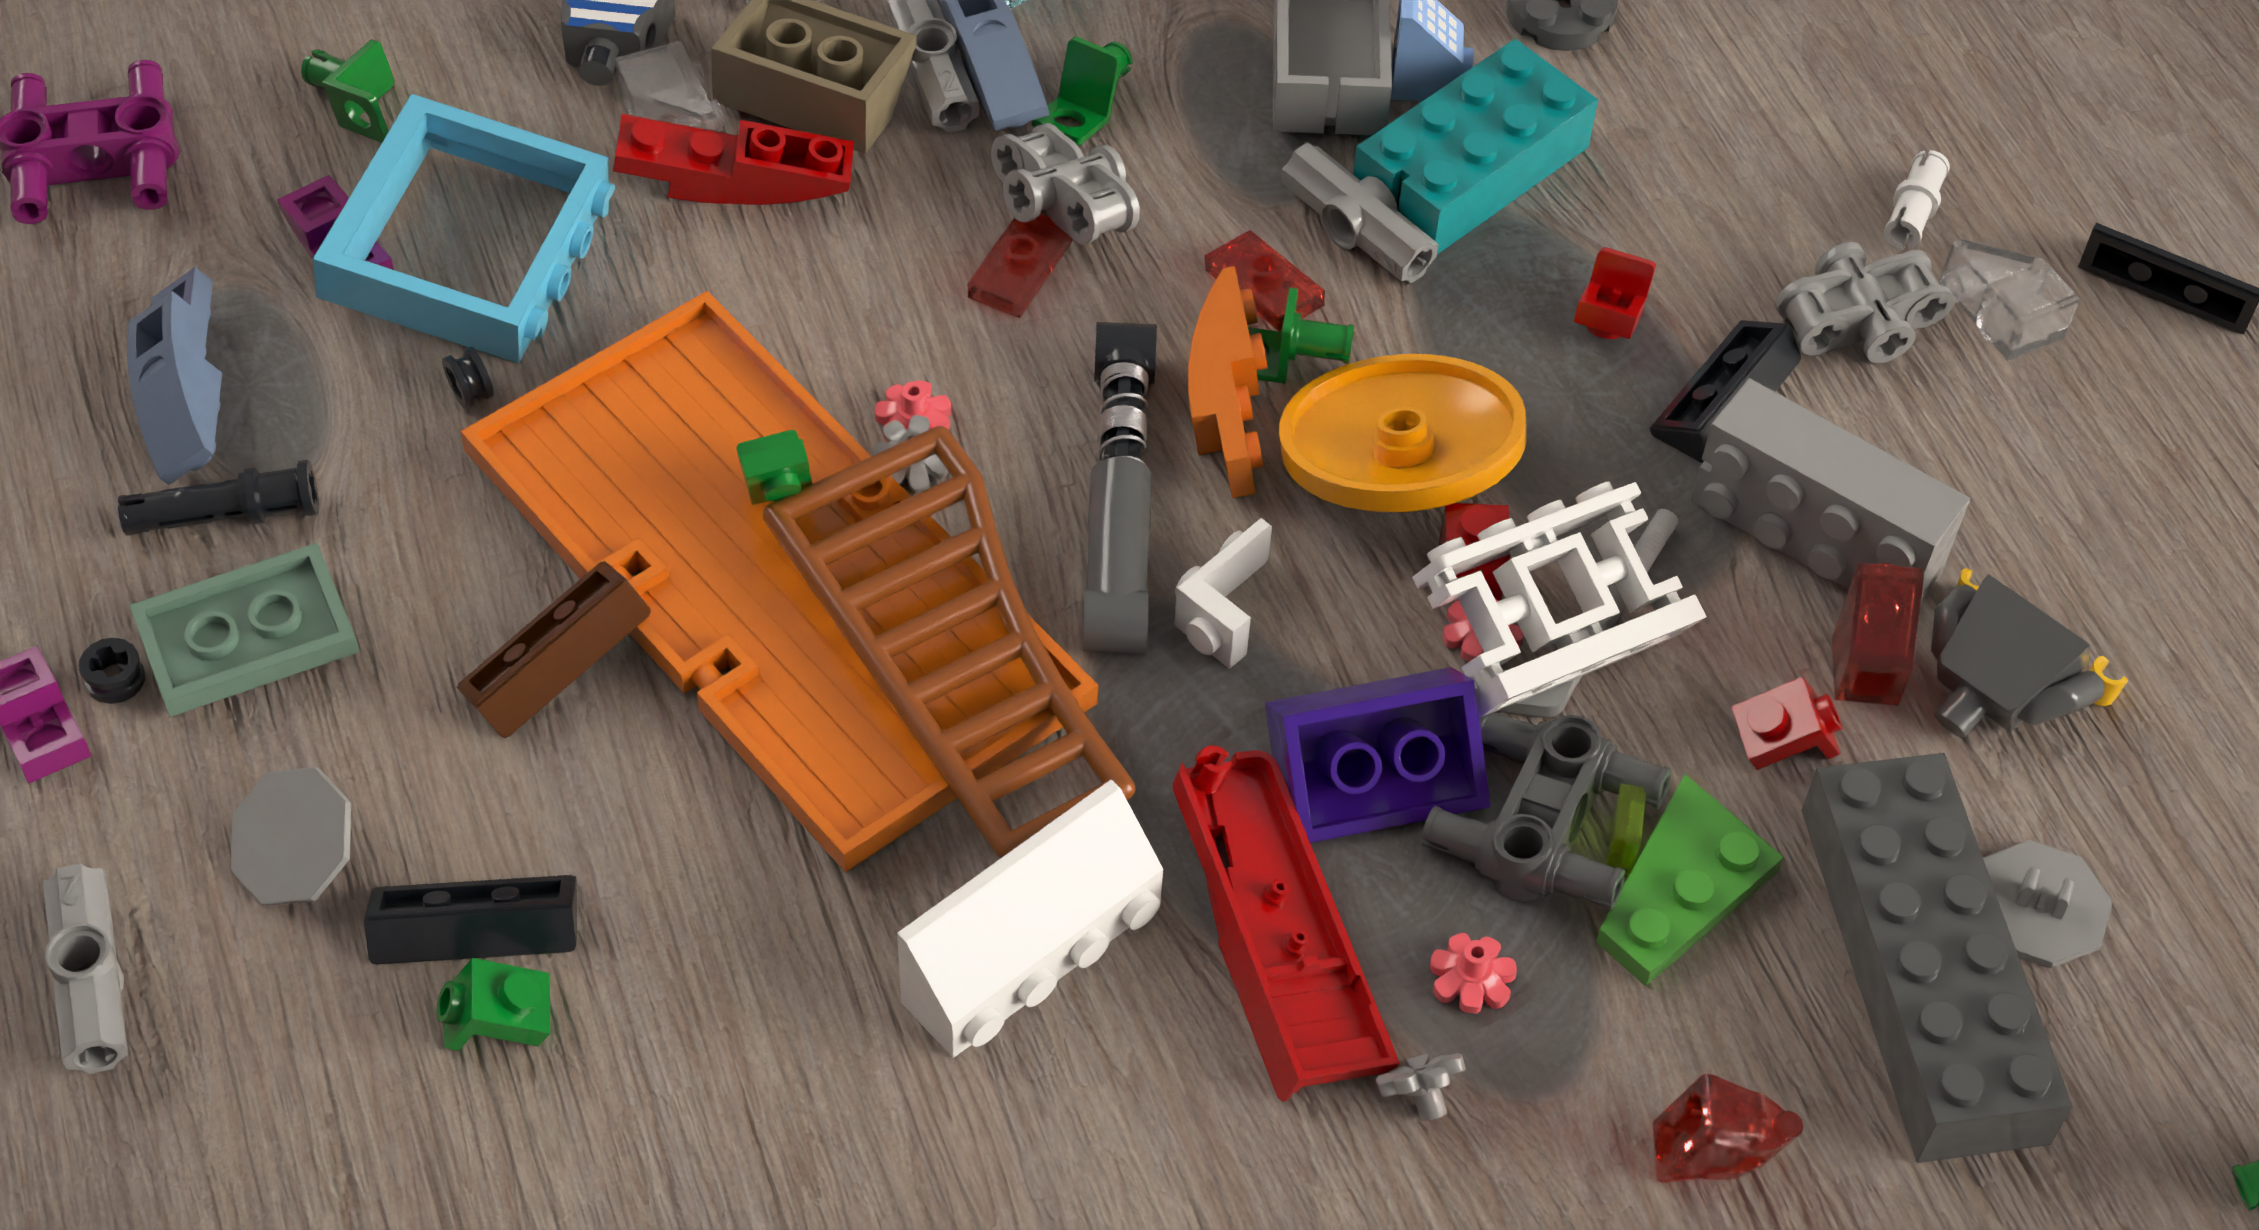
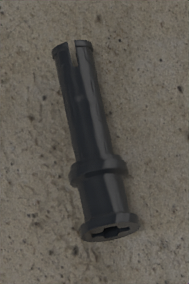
[118,460,319,536]

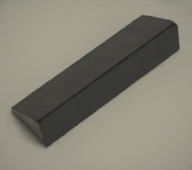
[2078,223,2259,335]
[1649,320,1801,463]
[364,875,577,965]

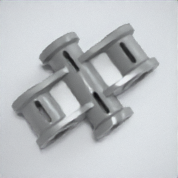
[991,123,1140,244]
[1775,242,1955,363]

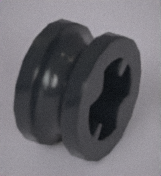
[442,347,494,408]
[79,637,145,704]

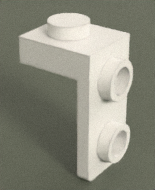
[1174,518,1272,669]

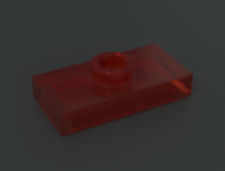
[967,214,1073,318]
[1205,230,1325,332]

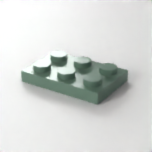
[129,543,360,717]

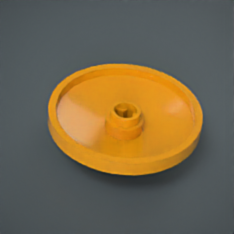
[1279,354,1527,512]

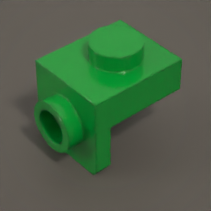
[736,430,812,505]
[436,957,550,1051]

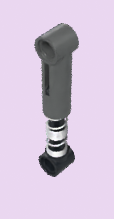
[1083,322,1157,654]

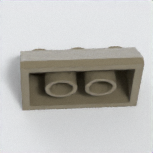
[711,0,917,154]

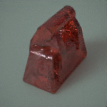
[1652,1074,1803,1183]

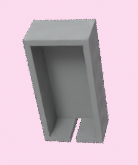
[1273,0,1392,135]
[1690,378,1971,622]

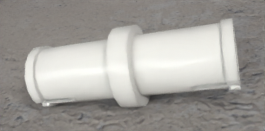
[1884,150,1950,250]

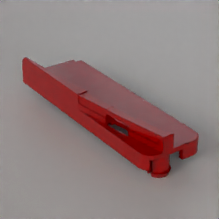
[1172,745,1400,1102]

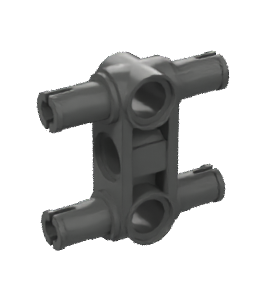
[1422,713,1671,911]

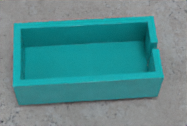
[1353,38,1598,255]

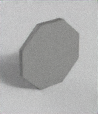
[230,767,351,906]
[1983,840,2113,968]

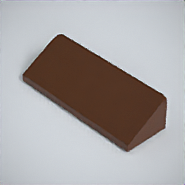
[457,561,651,738]

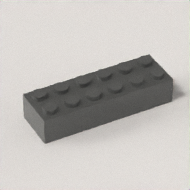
[1801,753,2073,1163]

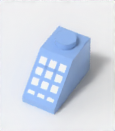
[1391,0,1474,102]

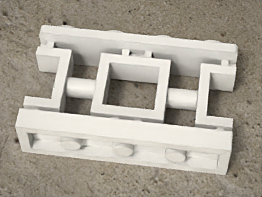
[1412,481,1707,718]

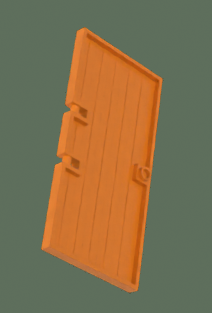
[460,290,1099,873]

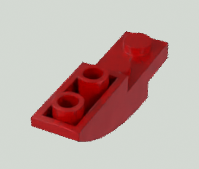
[613,114,854,205]

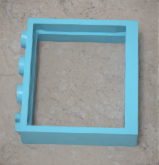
[313,94,615,364]

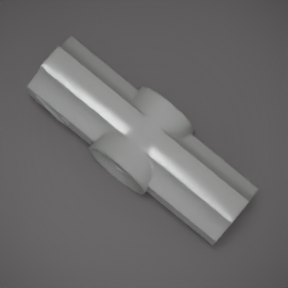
[886,0,979,133]
[1281,143,1439,284]
[43,863,128,1074]

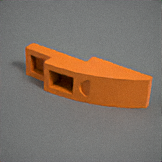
[1188,266,1268,498]

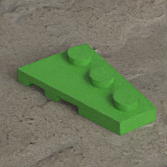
[1596,774,1784,986]

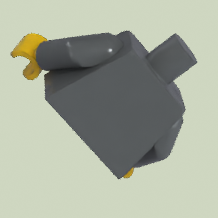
[1931,568,2128,738]

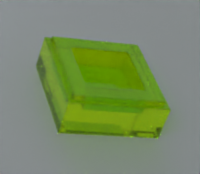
[1605,783,1646,878]

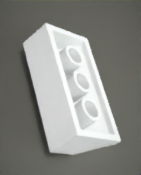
[897,780,1163,1058]

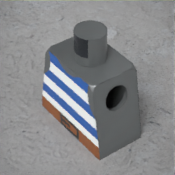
[561,0,676,86]

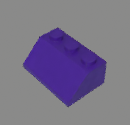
[1265,667,1491,843]

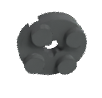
[1506,0,1618,51]

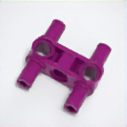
[0,60,180,224]

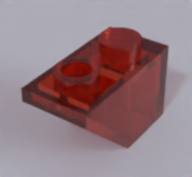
[1832,563,1924,706]

